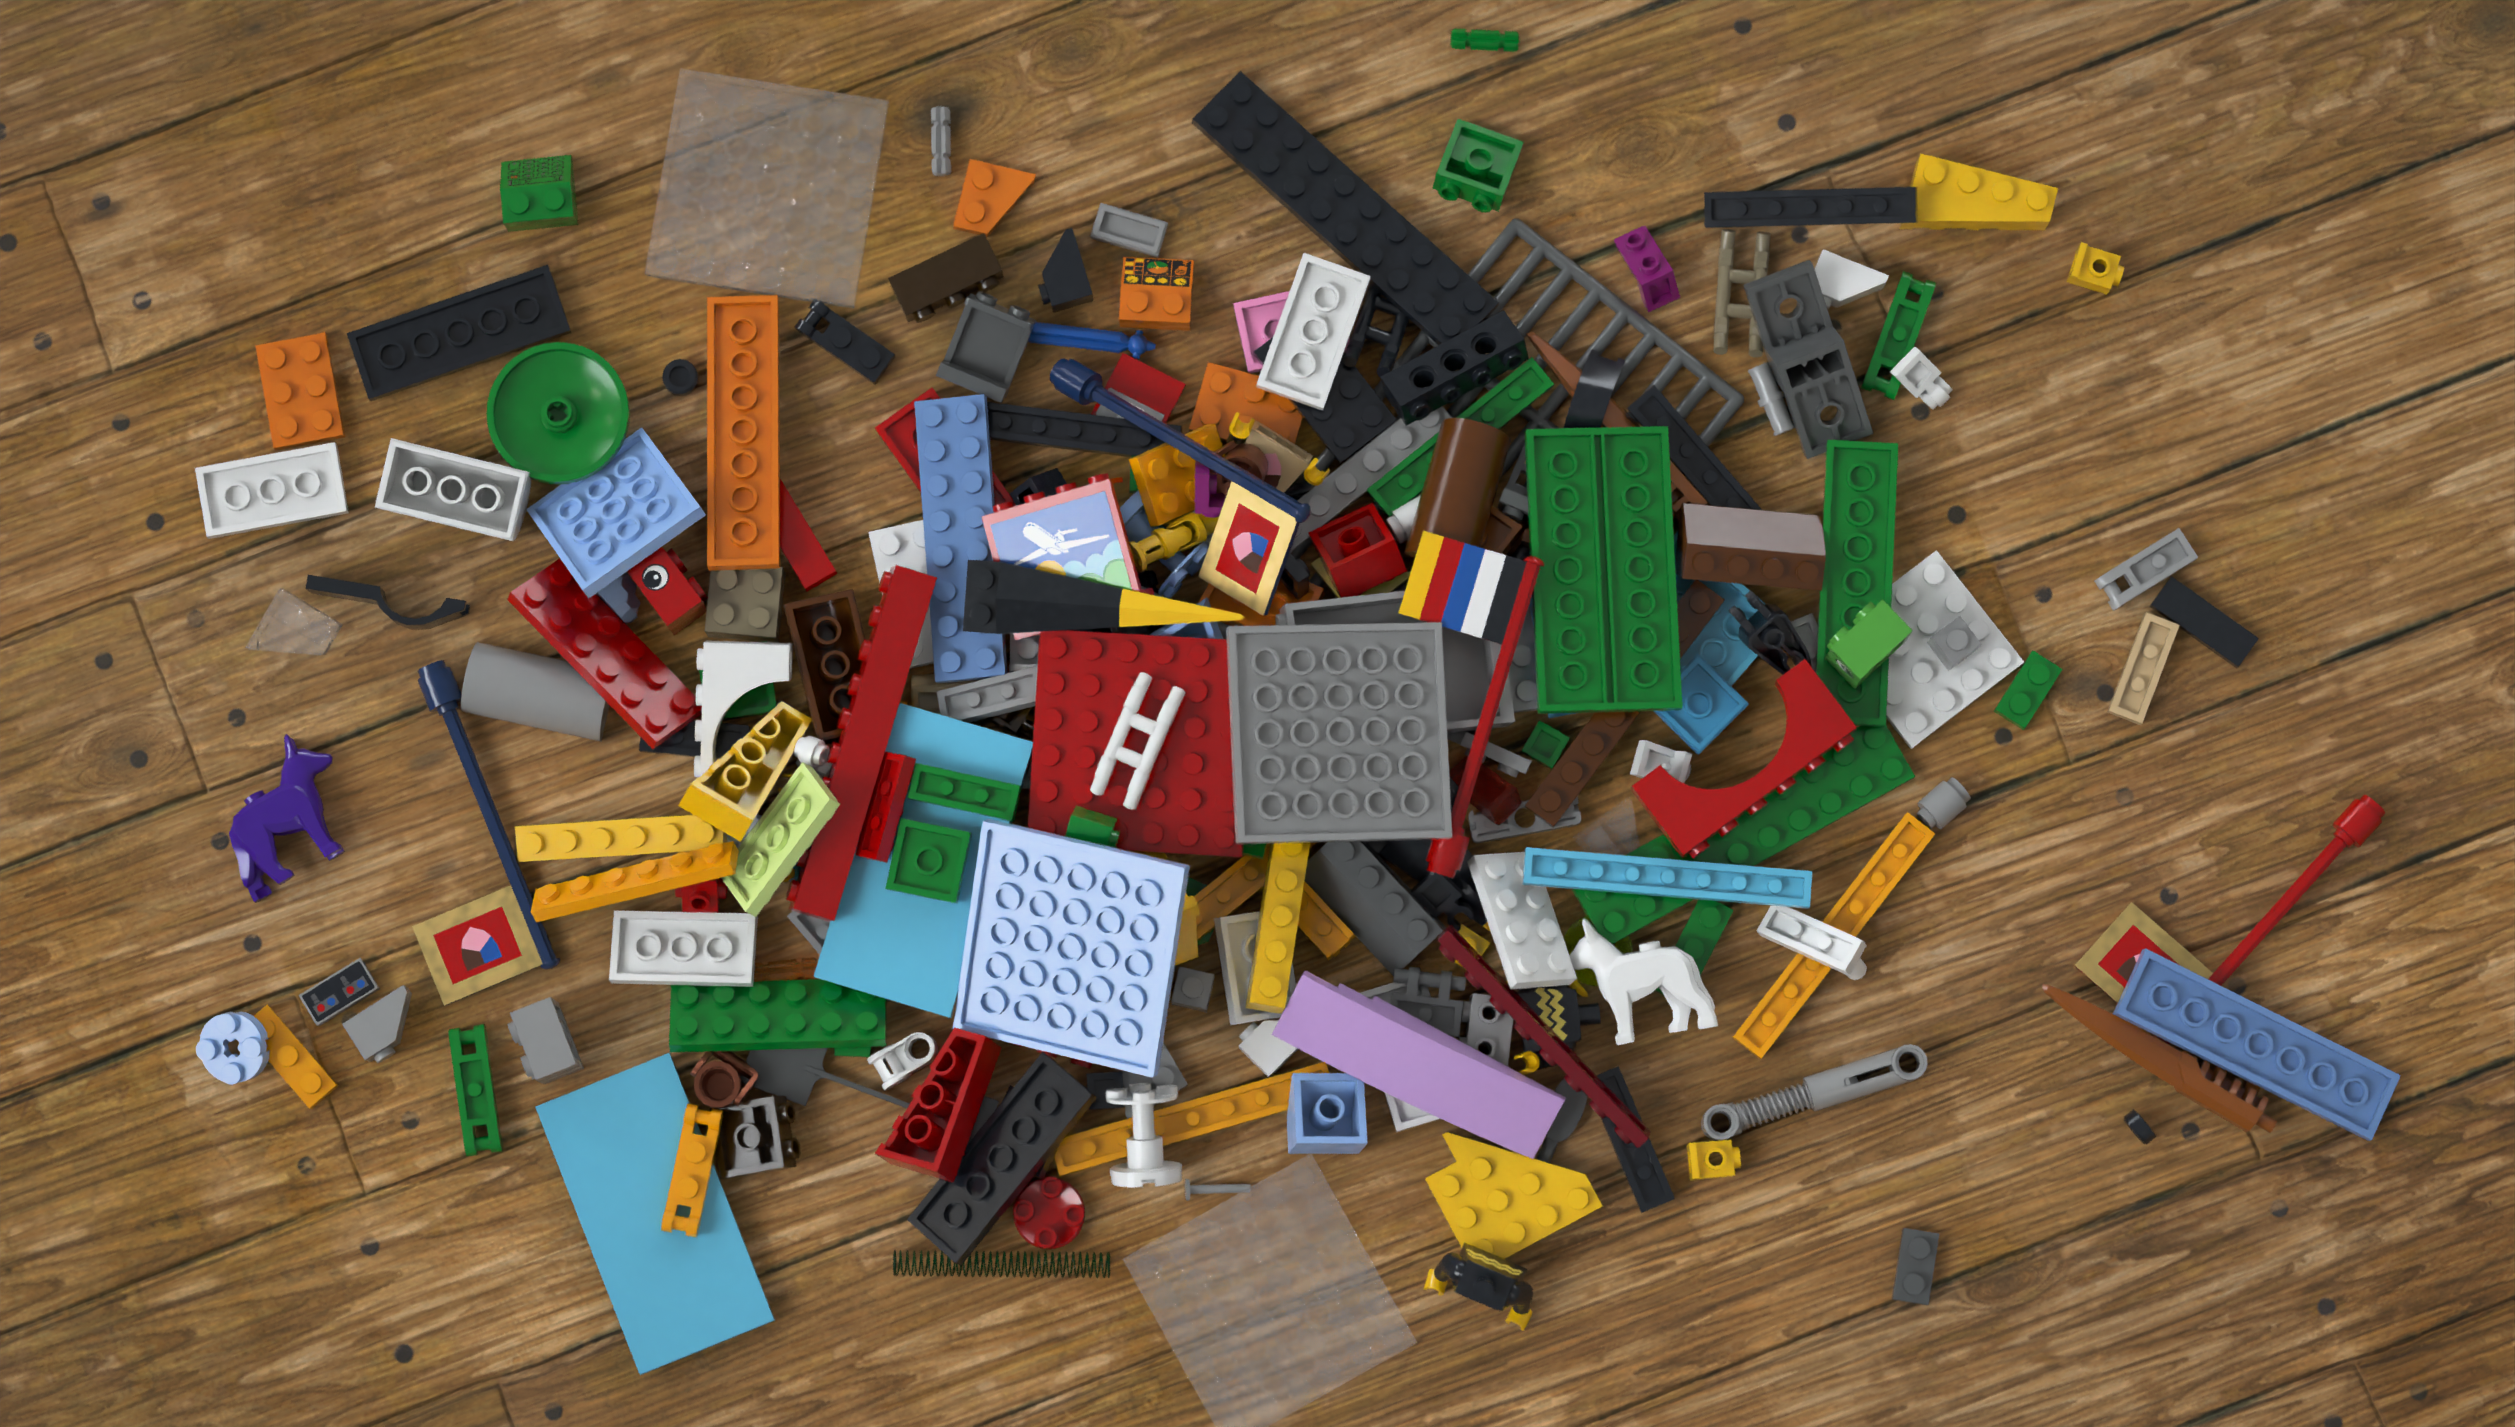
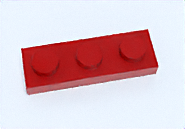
[855,752,916,863]

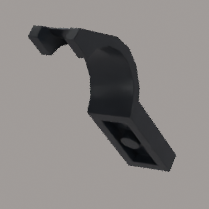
[1563,349,1625,428]
[306,575,470,630]

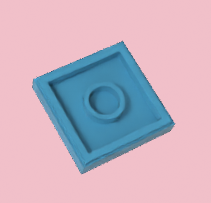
[1653,654,1749,755]

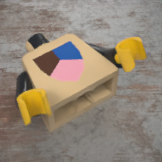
[1227,412,1330,498]

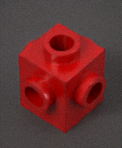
[675,878,728,913]

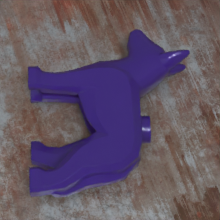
[229,734,345,903]

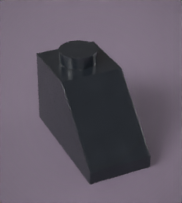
[1038,228,1094,313]

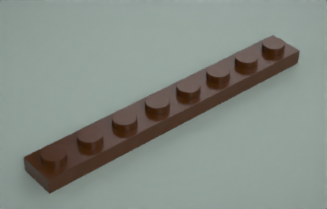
[1525,580,1725,828]

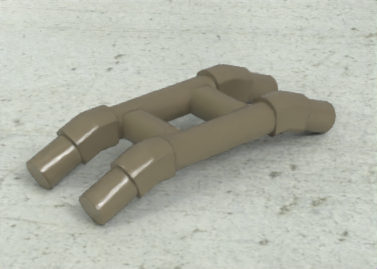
[1713,229,1771,357]

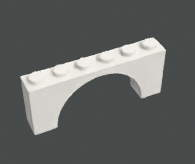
[694,640,793,848]

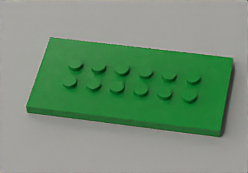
[1524,426,1683,714]

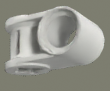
[867,1032,938,1091]

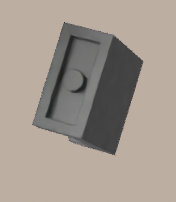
[936,291,1036,403]

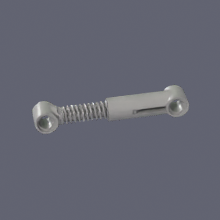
[1701,1044,1928,1141]

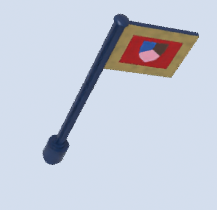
[1050,358,1311,616]
[412,660,560,1006]

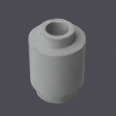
[1917,777,1971,830]

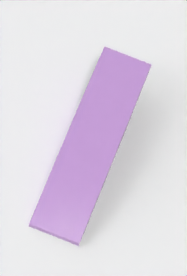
[1272,970,1566,1159]

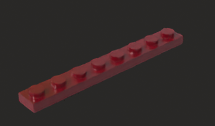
[1438,925,1651,1148]

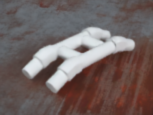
[1090,672,1186,810]

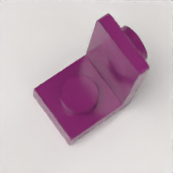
[1614,226,1680,312]
[1195,460,1226,518]

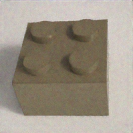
[705,567,786,643]

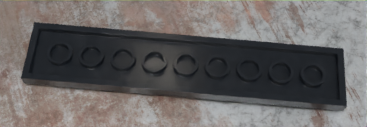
[1192,71,1499,345]

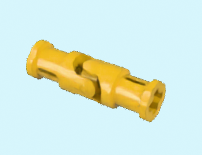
[1129,512,1219,572]

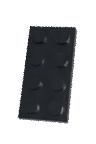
[1254,337,1397,465]

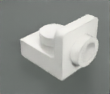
[1009,633,1040,673]

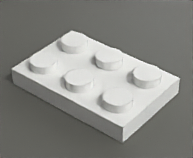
[1214,911,1296,1025]

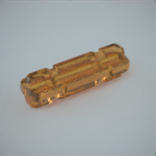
[754,957,818,982]

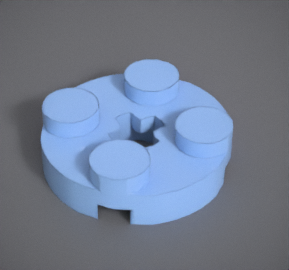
[196,1011,270,1085]

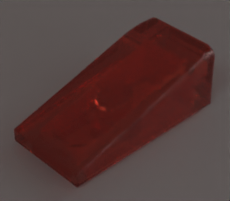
[1449,755,1522,825]

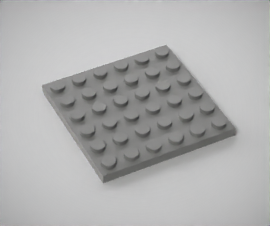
[1226,622,1452,844]

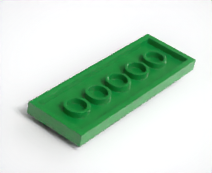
[669,979,887,1053]

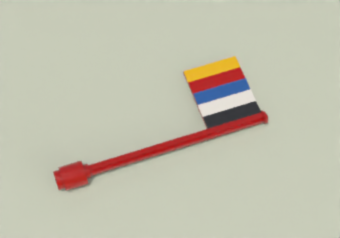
[1398,531,1544,878]

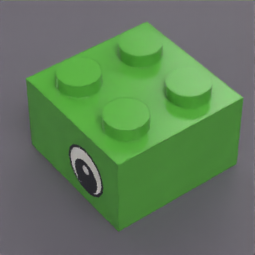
[1825,600,1913,689]

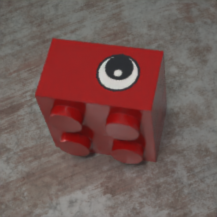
[627,547,708,636]

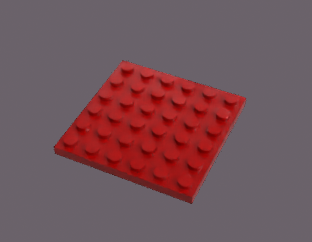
[1028,630,1244,857]

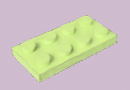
[722,762,840,917]

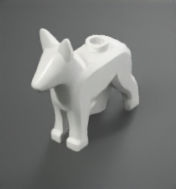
[1569,918,1718,1045]

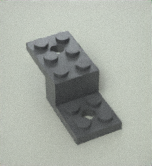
[1743,260,1873,459]

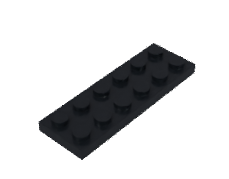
[346,265,572,402]
[907,1052,1097,1266]

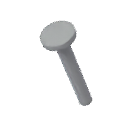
[1185,1179,1250,1200]

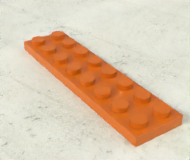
[707,295,780,571]

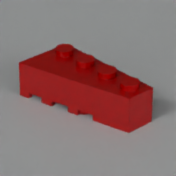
[875,1028,1002,1183]

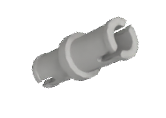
[1748,362,1795,436]

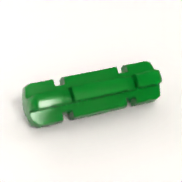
[1450,28,1519,52]

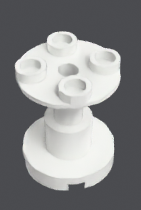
[1106,1083,1182,1187]

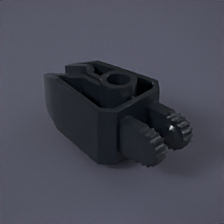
[1728,591,1812,674]

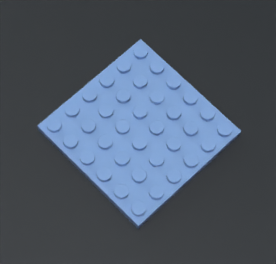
[953,819,1190,1078]

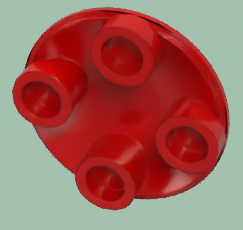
[1013,1177,1085,1249]

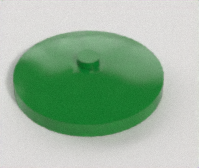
[486,342,630,484]

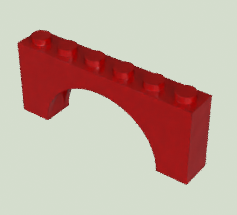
[1631,659,1857,859]

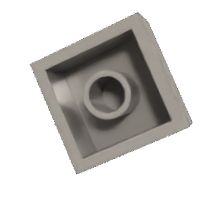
[508,997,584,1085]

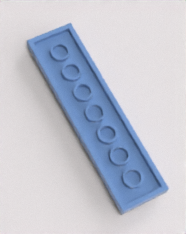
[914,394,1008,684]
[2113,949,2401,1141]

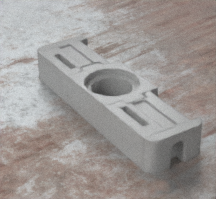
[1468,797,1581,843]

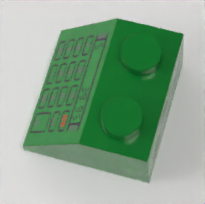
[500,155,578,232]

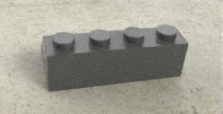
[1304,841,1446,976]

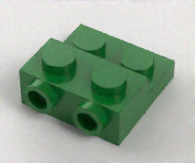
[1432,118,1524,213]

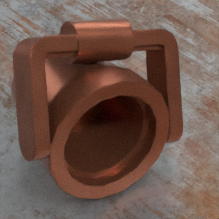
[690,1051,758,1108]

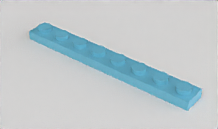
[1522,847,1812,909]

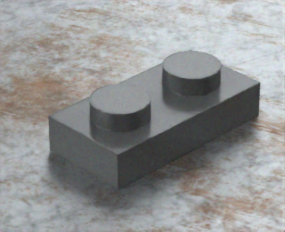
[1891,1228,1939,1305]

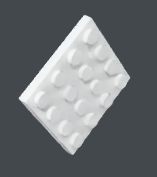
[1886,550,2024,749]

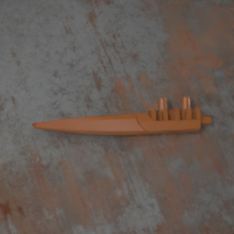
[1526,332,1708,526]
[2042,984,2277,1133]

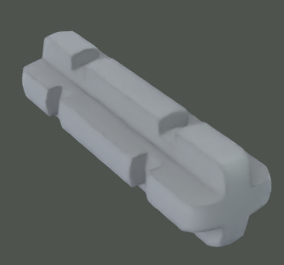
[931,106,951,176]

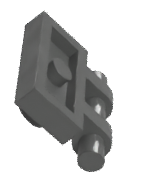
[1390,966,1466,1038]

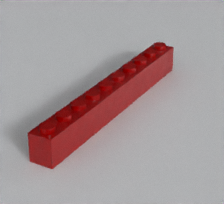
[786,565,937,922]

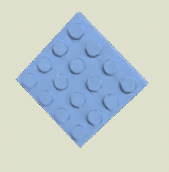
[526,427,706,598]

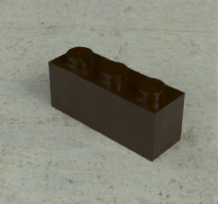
[888,233,1004,323]

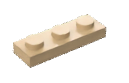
[2107,612,2180,725]

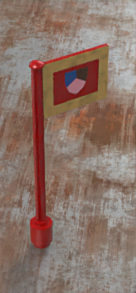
[2075,794,2385,1044]

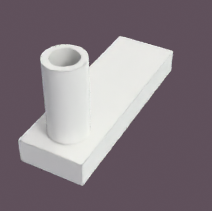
[1757,906,1867,980]

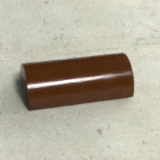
[1404,418,1511,558]
[783,589,865,744]

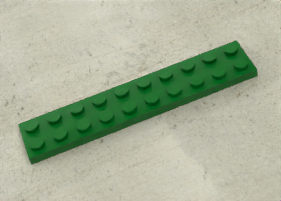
[1572,726,1915,944]

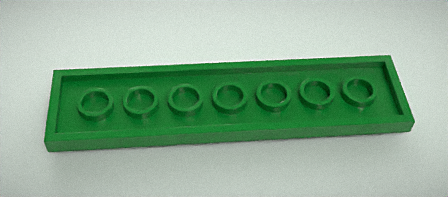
[1816,440,1899,727]

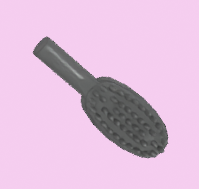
[1537,1079,1587,1163]

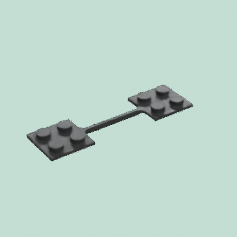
[740,1048,999,1144]

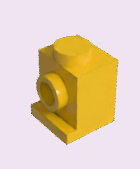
[2067,242,2125,295]
[1686,1140,1741,1181]

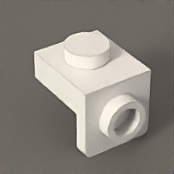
[1630,740,1692,783]

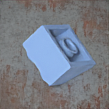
[1287,1073,1367,1154]

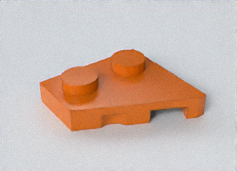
[953,159,1036,237]

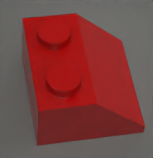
[1308,503,1407,598]

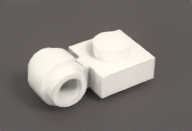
[1890,347,1953,410]
[794,736,832,779]

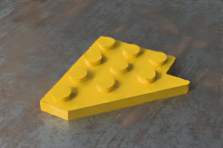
[1425,1132,1603,1259]

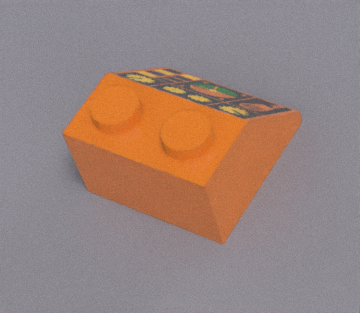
[1119,257,1194,331]

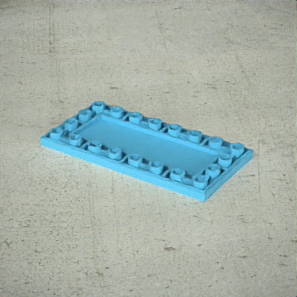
[813,703,1033,1019]
[536,1053,775,1375]

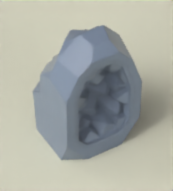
[596,572,641,624]

